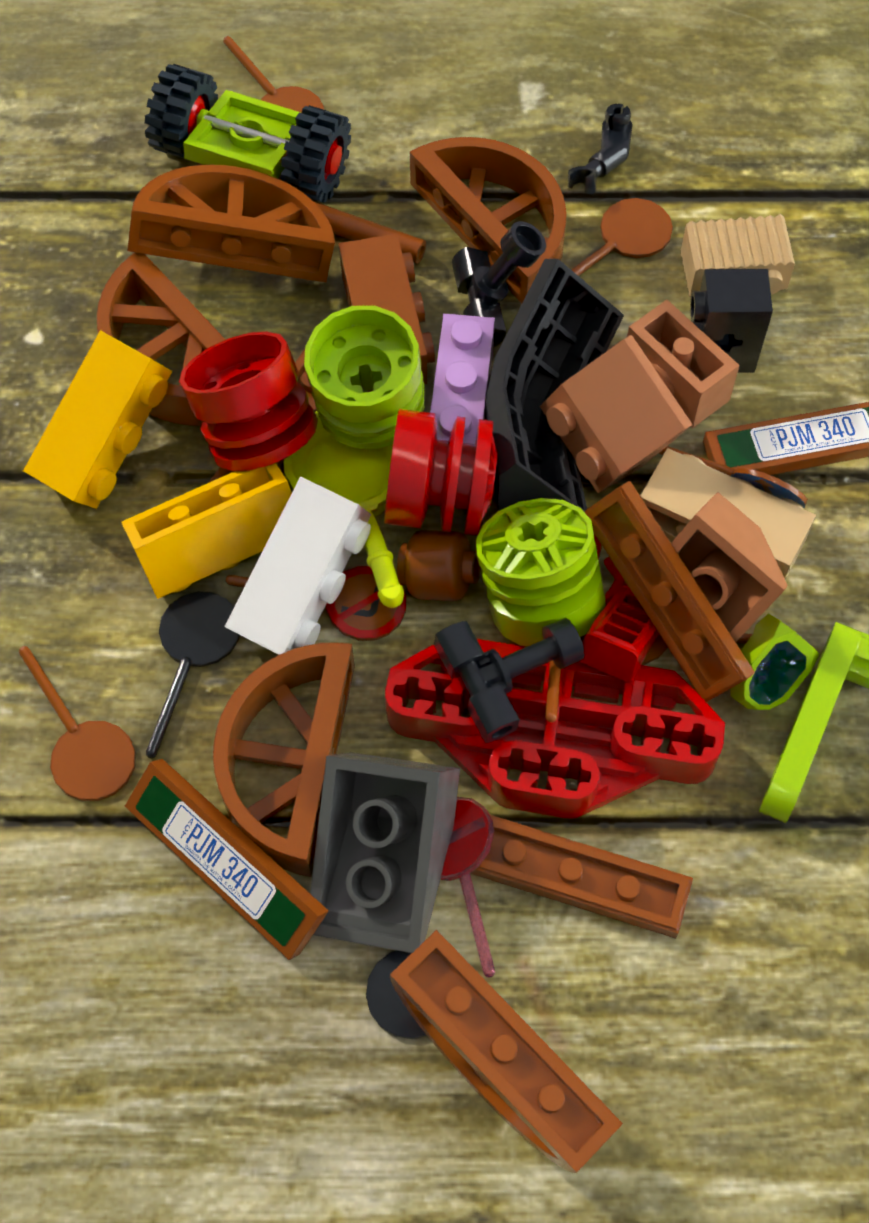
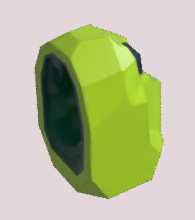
[731,613,820,710]

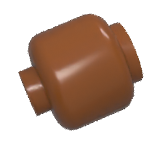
[397,530,481,602]

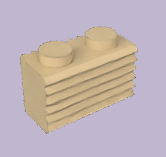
[681,214,795,296]

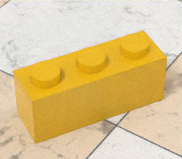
[23,330,173,509]
[121,463,292,599]

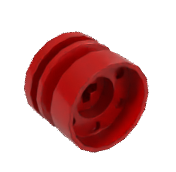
[179,331,318,471]
[384,409,497,536]

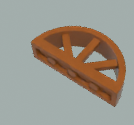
[410,137,566,304]
[127,165,335,283]
[97,253,226,426]
[213,642,355,877]
[390,930,623,1173]

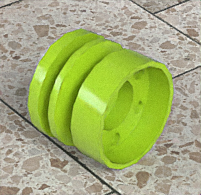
[304,305,425,449]
[476,498,606,646]

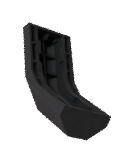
[485,259,624,511]

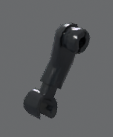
[568,104,633,195]

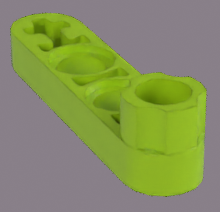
[758,622,869,823]

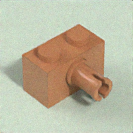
[627,300,740,428]

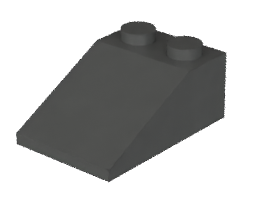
[310,752,460,953]

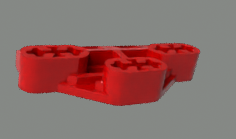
[385,639,725,818]

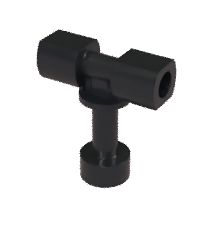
[452,221,546,347]
[434,618,584,744]

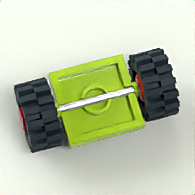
[144,64,351,203]

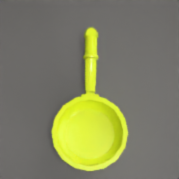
[284,411,404,608]

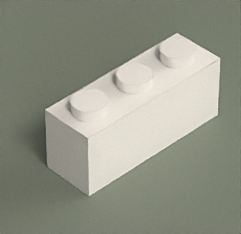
[225,476,371,655]

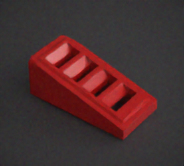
[579,585,659,684]

